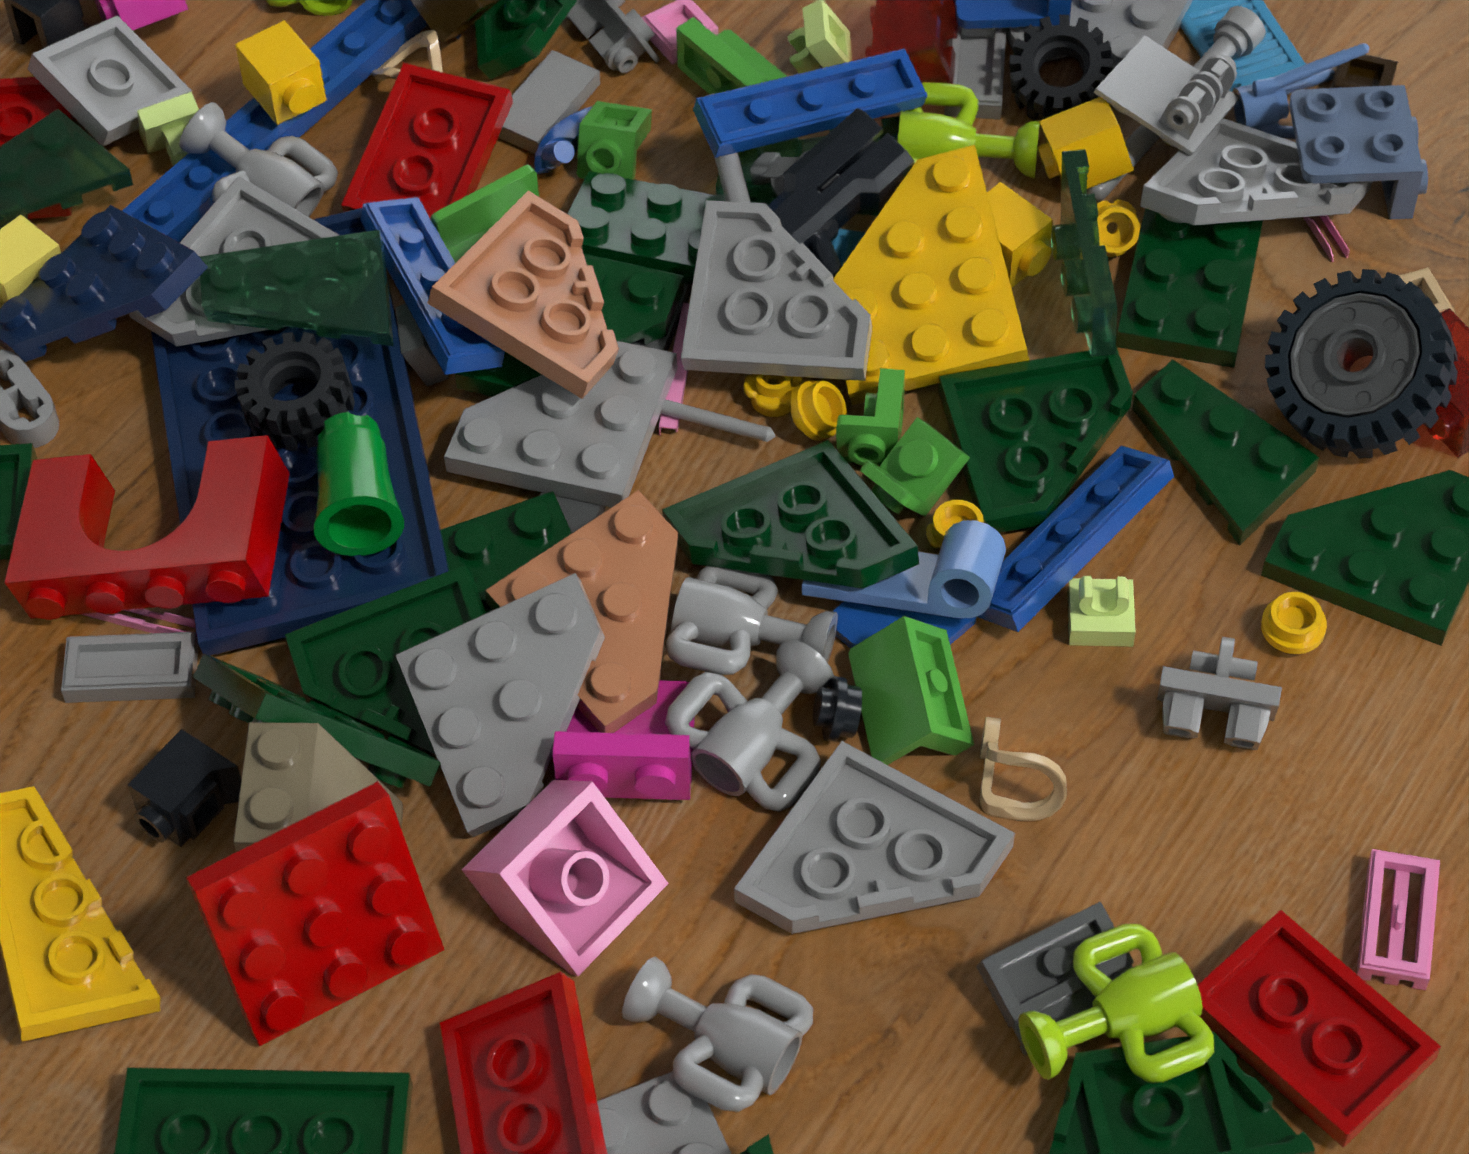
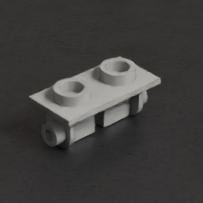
[566,0,660,73]

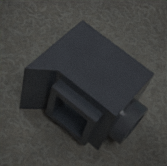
[3,0,92,49]
[128,729,242,847]

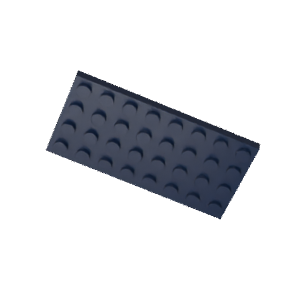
[151,208,449,656]

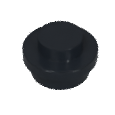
[813,676,862,742]

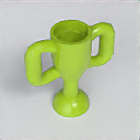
[898,82,1039,178]
[1018,924,1214,1082]

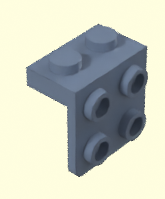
[1289,85,1428,220]

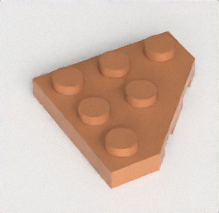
[428,191,619,399]
[486,490,678,733]

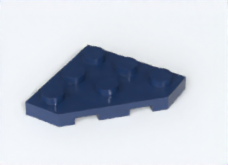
[0,205,208,362]

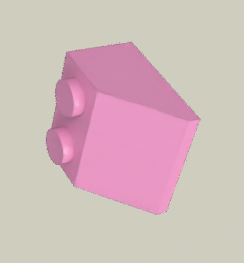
[462,780,669,976]

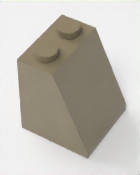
[234,722,404,852]

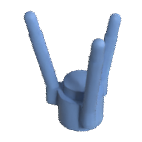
[1233,43,1369,139]

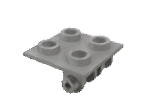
[1094,36,1240,157]

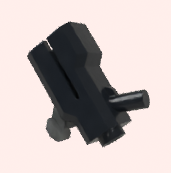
[750,108,914,278]

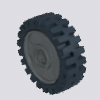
[1265,269,1458,459]

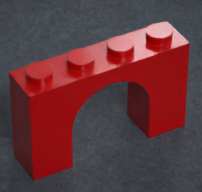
[4,435,290,620]

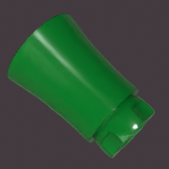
[314,412,404,556]

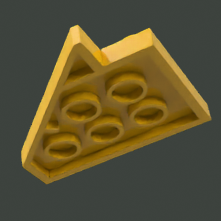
[833,145,1029,405]

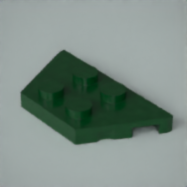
[1049,1032,1315,1154]

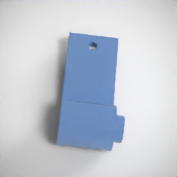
[802,520,1006,618]

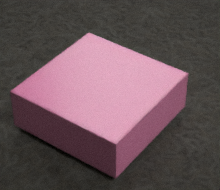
[641,0,718,64]

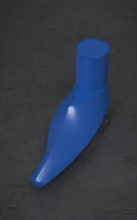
[535,106,593,174]

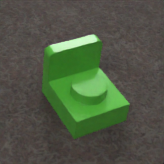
[577,101,652,179]
[836,368,905,466]
[860,417,971,517]

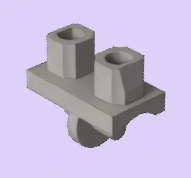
[1157,636,1282,750]

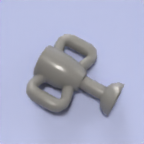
[179,102,338,217]
[666,566,838,675]
[665,639,834,812]
[622,957,813,1112]

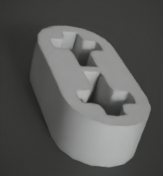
[0,350,60,448]

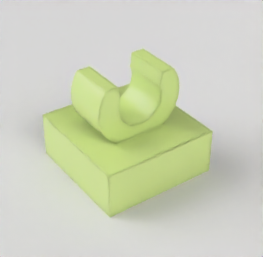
[788,0,853,73]
[137,92,199,166]
[1067,576,1136,647]

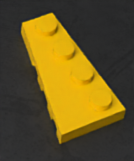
[0,786,160,1042]

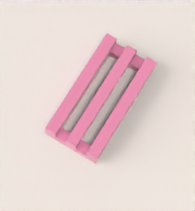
[1357,849,1440,991]

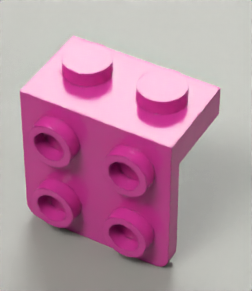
[553,680,695,800]

